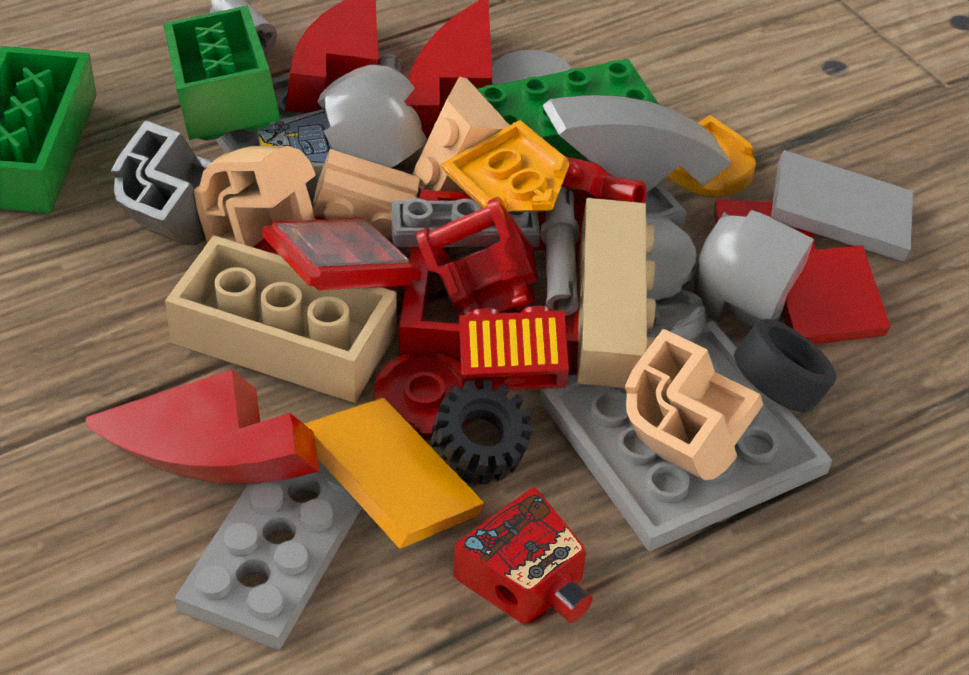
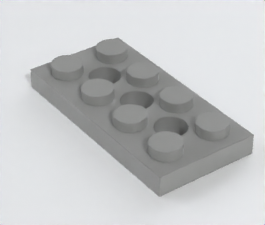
[174,458,362,650]

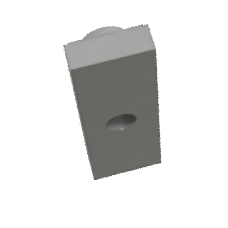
[391,198,541,247]

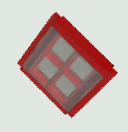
[262,219,421,291]

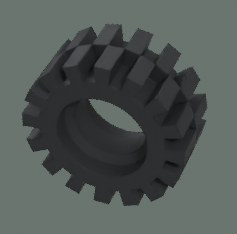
[431,380,533,485]

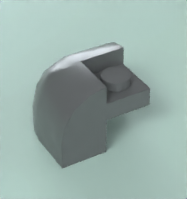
[111,120,213,245]

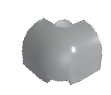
[317,65,428,168]
[694,210,814,326]

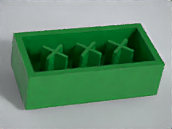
[163,5,280,141]
[0,46,97,213]
[477,59,659,162]

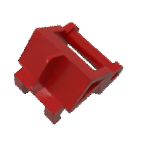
[416,196,539,315]

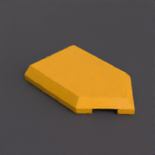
[441,120,569,212]

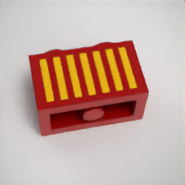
[459,306,569,391]

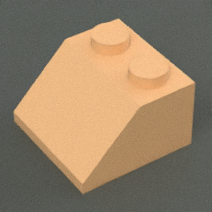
[412,77,510,193]

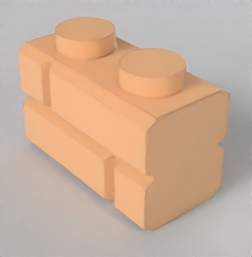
[312,149,420,240]

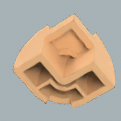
[194,146,316,247]
[625,329,763,480]

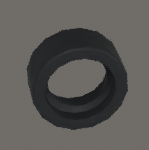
[734,319,837,413]

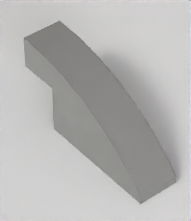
[543,95,731,192]

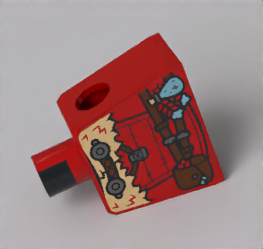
[453,487,593,623]

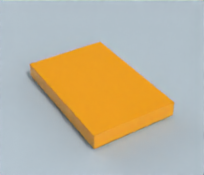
[304,398,485,549]

